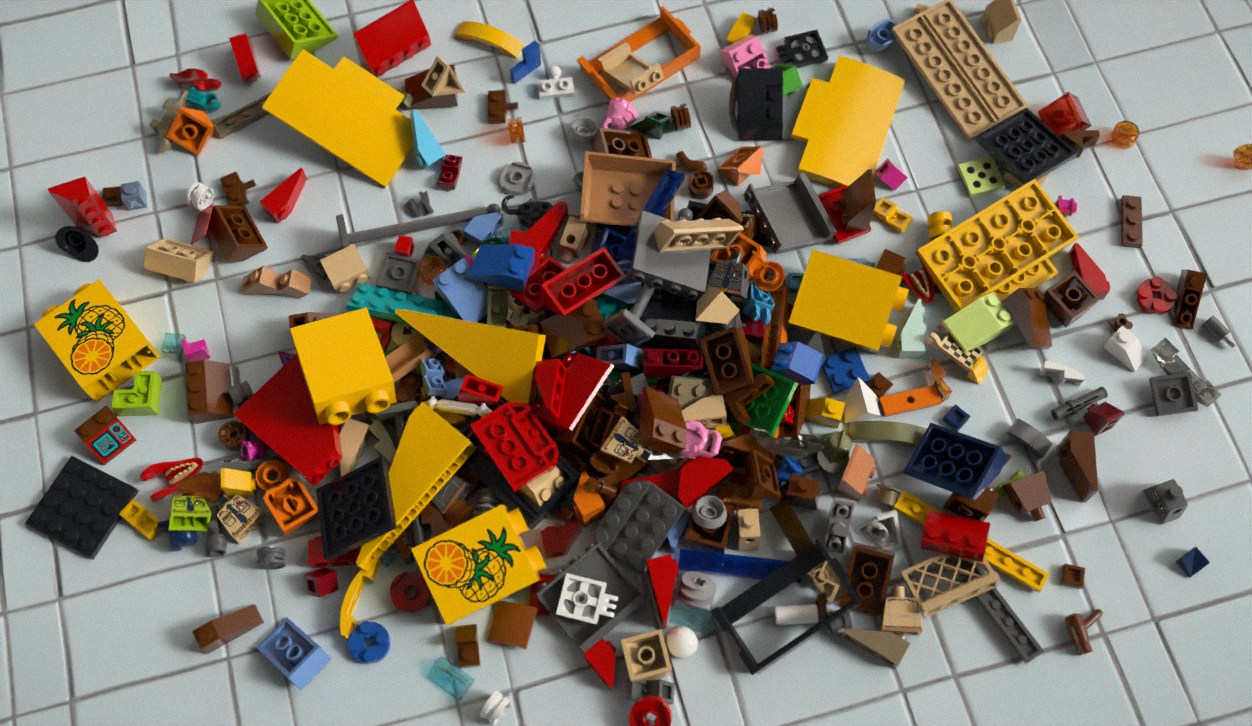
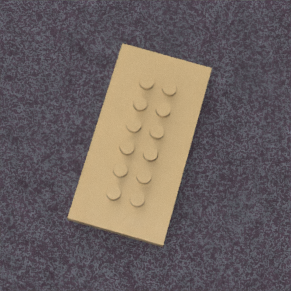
[891,0,1029,141]

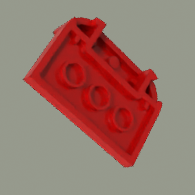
[470,401,558,493]

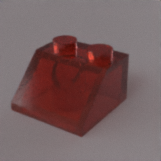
[1038,92,1092,136]

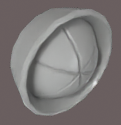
[569,118,598,145]
[692,496,727,529]

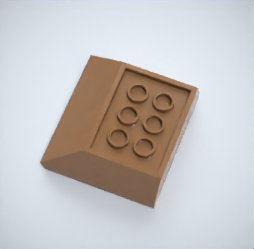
[580,151,676,227]

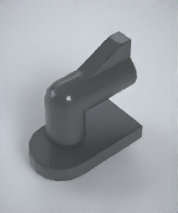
[403,191,434,217]

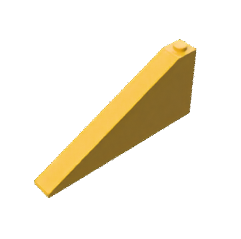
[395,309,546,405]
[356,402,477,572]

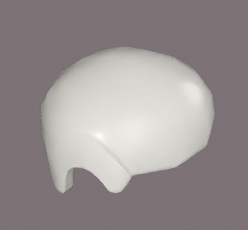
[665,626,698,659]

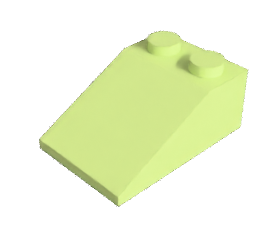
[942,292,1015,353]

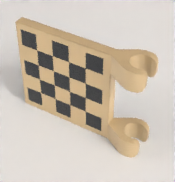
[925,319,984,371]

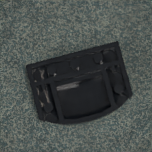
[729,68,783,141]

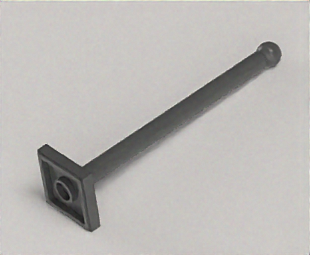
[336,203,501,249]
[601,208,693,347]
[377,401,426,576]

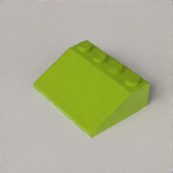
[255,0,339,59]

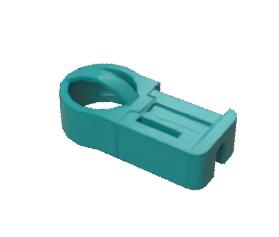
[185,87,221,113]

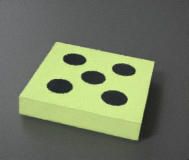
[957,156,1005,198]

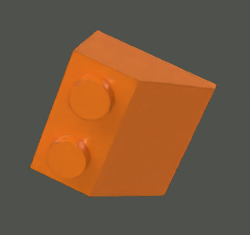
[572,470,606,527]

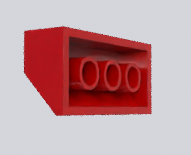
[48,176,117,237]
[539,247,626,317]

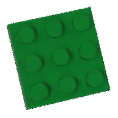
[725,363,798,438]

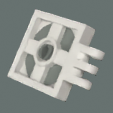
[556,573,618,625]

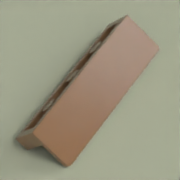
[385,334,433,382]

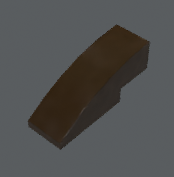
[769,498,814,556]

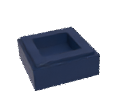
[942,404,971,432]

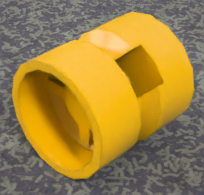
[927,211,952,242]

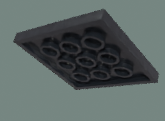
[975,108,1078,185]
[25,456,139,560]
[316,456,397,561]

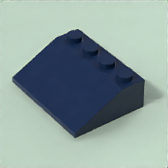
[903,423,1008,501]

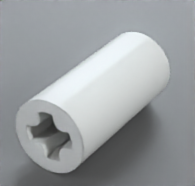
[774,604,818,625]

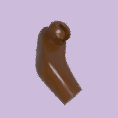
[676,151,707,172]

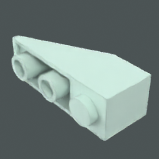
[898,299,928,359]

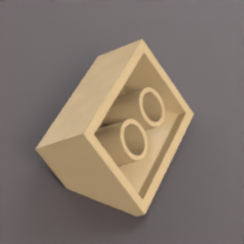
[144,238,215,283]

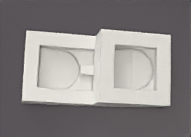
[1040,361,1084,387]

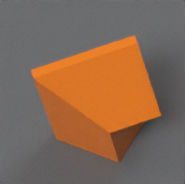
[166,107,214,156]
[718,146,763,186]

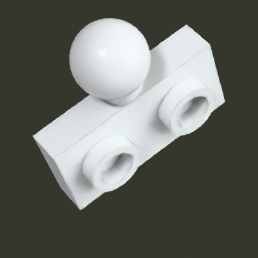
[538,66,574,99]

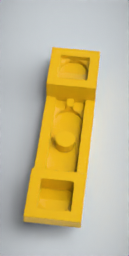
[455,21,524,58]
[340,560,382,640]

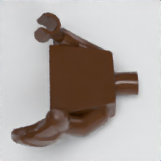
[588,403,633,474]
[562,451,621,511]

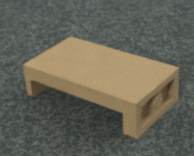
[598,42,664,96]

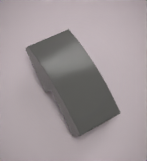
[1007,418,1053,459]

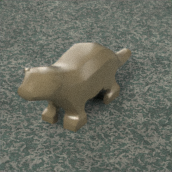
[149,90,188,153]

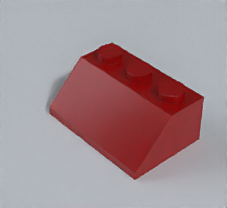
[920,510,990,562]

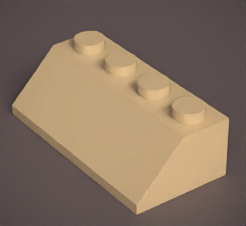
[654,218,744,252]

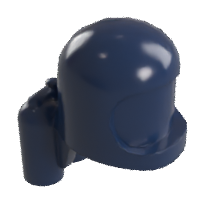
[157,519,198,552]

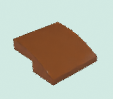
[487,601,538,650]

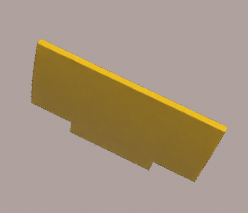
[262,49,414,188]
[791,55,905,188]
[917,179,1079,313]

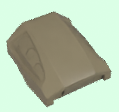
[506,288,546,326]

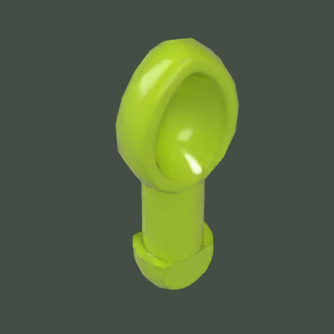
[996,470,1025,499]

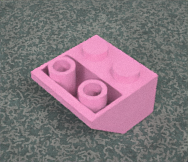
[720,35,770,77]

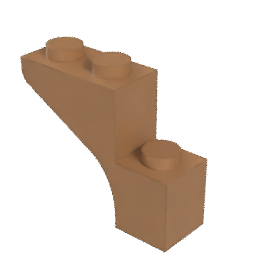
[241,266,312,299]

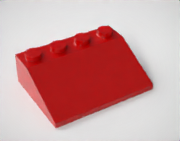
[353,0,431,77]
[531,353,614,431]

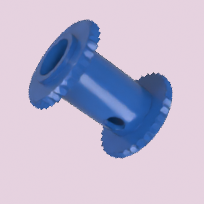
[775,452,803,492]

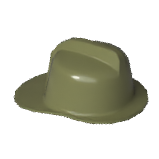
[817,430,852,473]

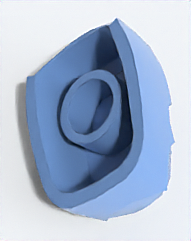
[866,19,898,53]

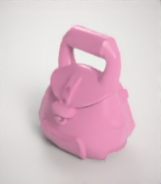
[601,97,637,130]
[678,420,722,459]

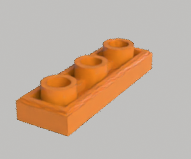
[879,385,942,417]

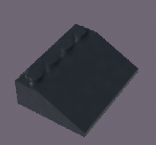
[629,298,708,350]

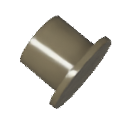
[876,484,902,507]

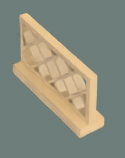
[901,553,1000,619]

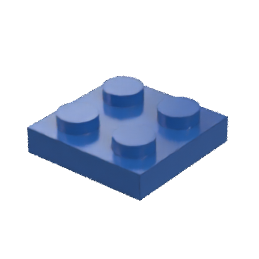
[822,347,870,394]

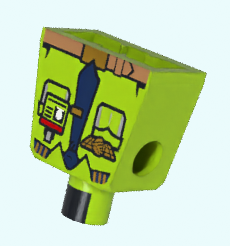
[168,493,211,531]

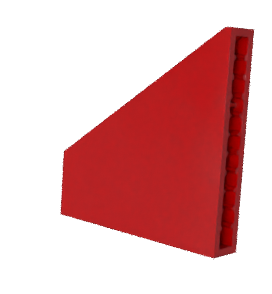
[233,354,343,487]

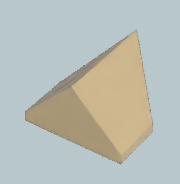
[421,56,465,96]
[695,287,740,325]

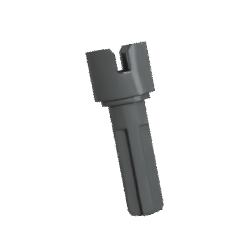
[223,456,281,472]

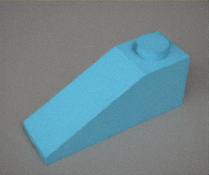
[409,109,446,169]

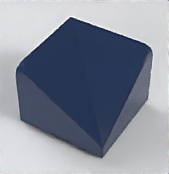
[1176,546,1210,578]

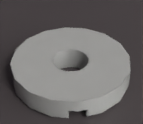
[499,162,535,196]

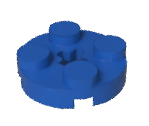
[347,621,391,664]

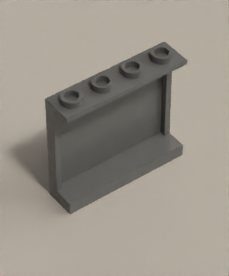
[743,173,837,255]
[626,211,711,301]
[536,541,648,654]

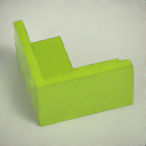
[112,371,162,416]

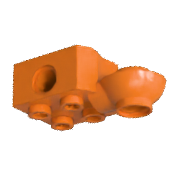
[710,233,785,291]
[255,460,319,537]

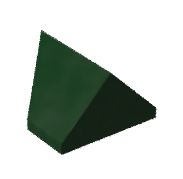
[629,111,672,140]

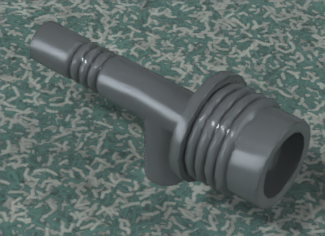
[206,505,227,557]

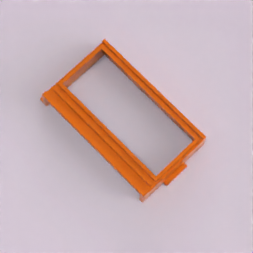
[577,6,701,103]

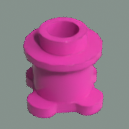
[1055,195,1077,216]
[240,440,266,461]

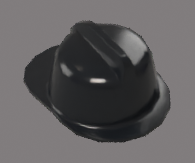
[55,226,99,262]

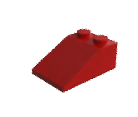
[509,256,566,313]
[647,554,679,629]

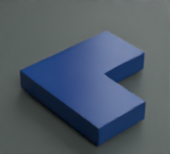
[510,40,542,84]

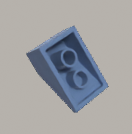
[433,258,488,323]
[256,617,331,690]

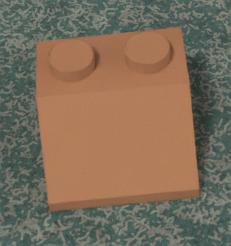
[836,444,876,501]

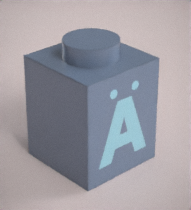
[120,181,147,211]

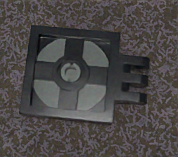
[775,29,828,68]

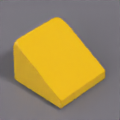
[967,356,988,384]

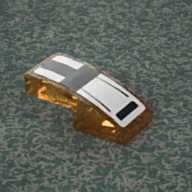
[927,358,952,403]

